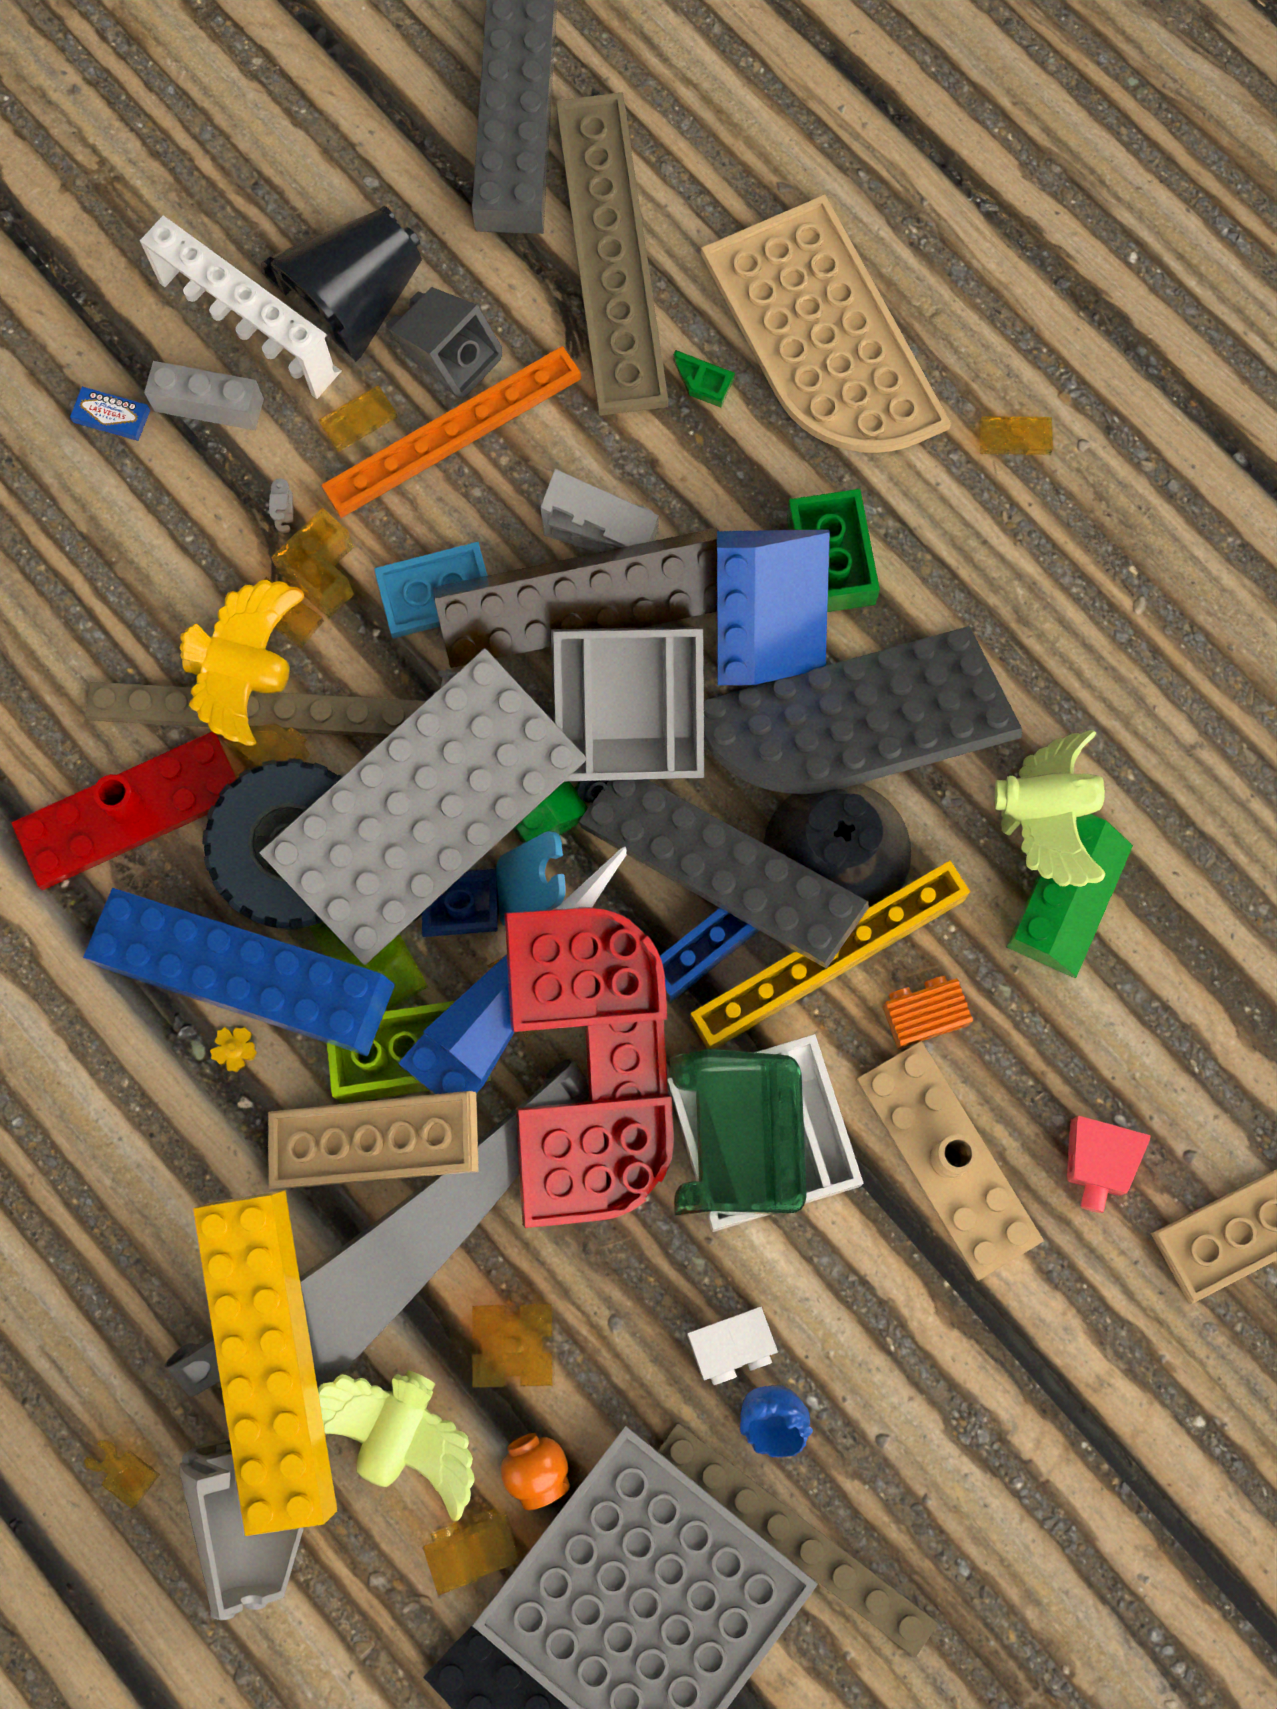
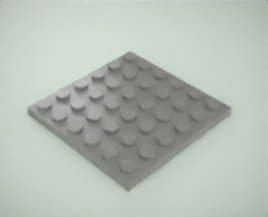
[473,1426,818,1709]

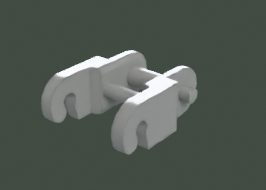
[269,478,294,533]

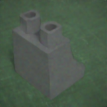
[386,287,502,397]

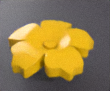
[210,1027,257,1072]

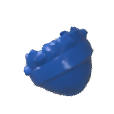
[740,1385,813,1458]

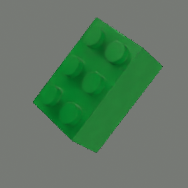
[786,489,880,612]

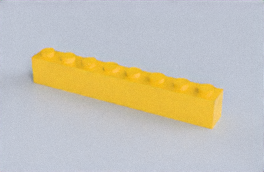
[690,860,971,1052]

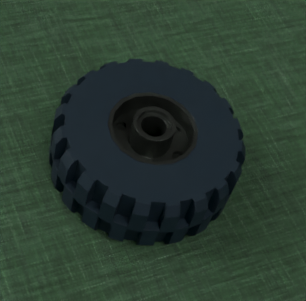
[202,758,342,929]

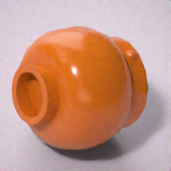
[501,1433,570,1510]

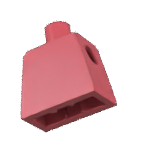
[1067,1116,1151,1213]

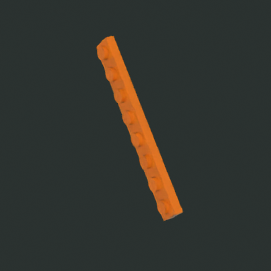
[321,346,582,518]

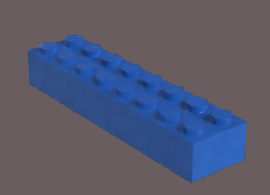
[83,888,395,1056]

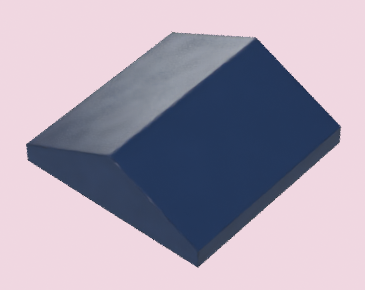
[422,869,499,937]

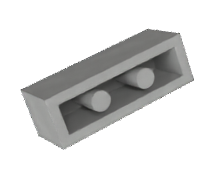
[144,361,264,431]

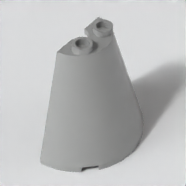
[179,1439,304,1620]

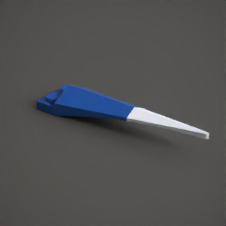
[399,847,626,1095]

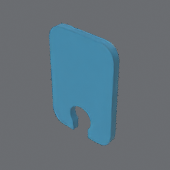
[496,831,566,926]

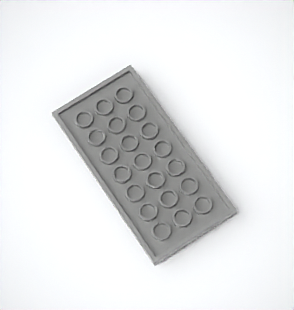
[259,649,588,965]

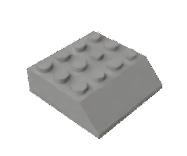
[551,627,704,781]

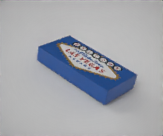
[70,386,150,441]

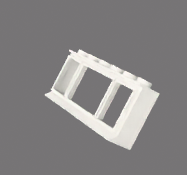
[140,215,342,399]

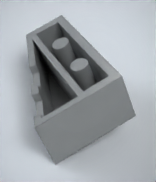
[540,469,659,552]

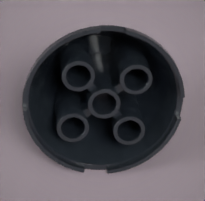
[764,784,911,908]

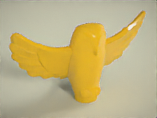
[180,580,304,746]

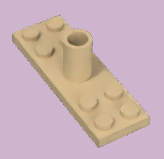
[855,1041,1044,1281]

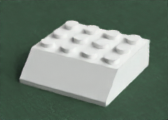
[667,1034,864,1232]

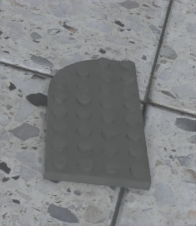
[704,626,1022,794]

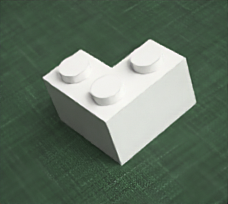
[687,1307,778,1385]

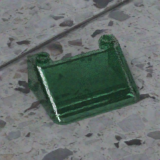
[670,1049,807,1216]

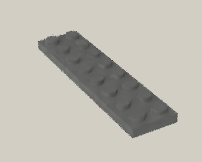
[578,779,869,969]

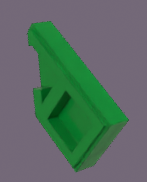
[673,350,735,408]

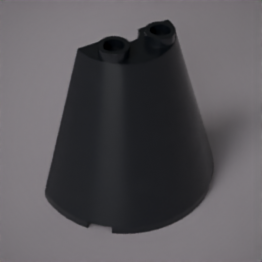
[261,206,422,362]

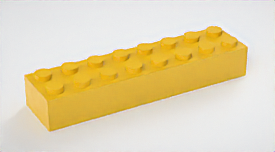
[193,1190,337,1536]

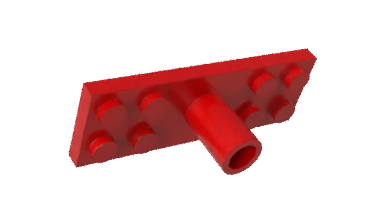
[11,732,237,890]

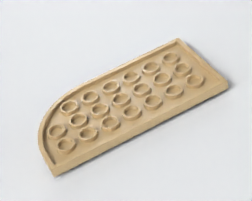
[701,195,951,453]

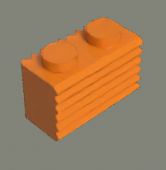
[882,976,973,1049]

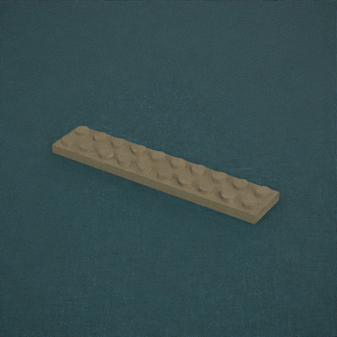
[556,92,668,416]

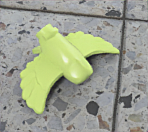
[994,730,1105,887]
[318,1370,475,1521]

